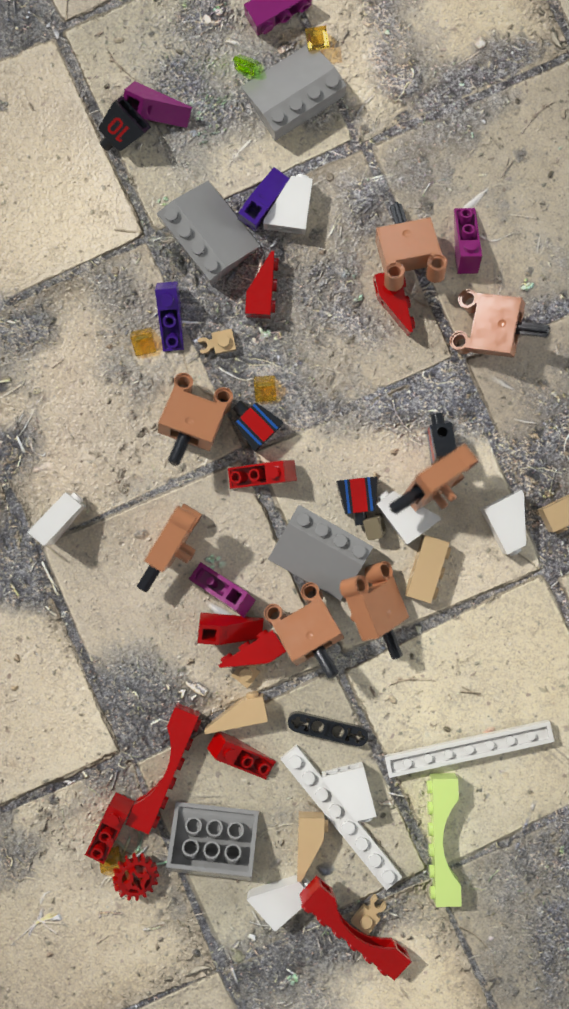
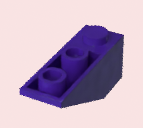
[238,167,290,231]
[155,281,184,351]

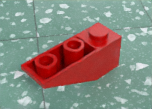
[245,251,279,319]
[373,272,415,336]
[228,460,297,489]
[197,612,264,645]
[218,629,286,668]
[207,731,276,779]
[85,792,135,864]

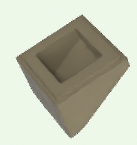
[363,513,387,540]

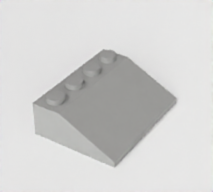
[241,42,347,141]
[156,181,261,286]
[268,505,373,601]
[166,802,259,881]

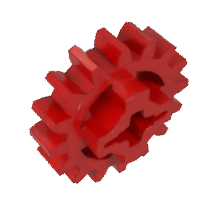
[112,853,159,901]

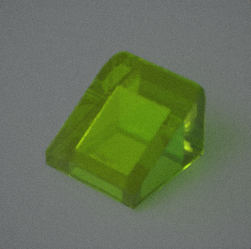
[233,54,259,76]

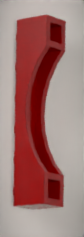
[125,703,202,835]
[299,875,412,981]

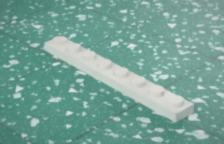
[384,720,554,778]
[280,744,402,890]

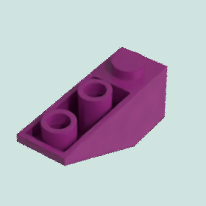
[244,0,312,36]
[123,81,192,128]
[454,208,482,274]

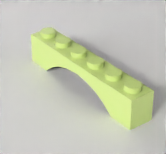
[426,773,462,907]

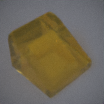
[305,25,329,51]
[130,328,156,356]
[254,375,276,402]
[99,846,124,875]

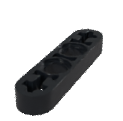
[288,711,368,746]

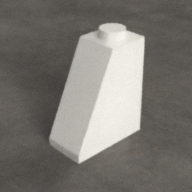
[263,174,313,235]
[376,490,441,545]
[480,490,526,556]
[27,492,86,546]
[322,762,377,823]
[247,875,310,932]

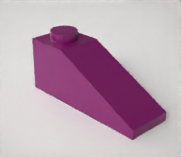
[189,562,256,618]

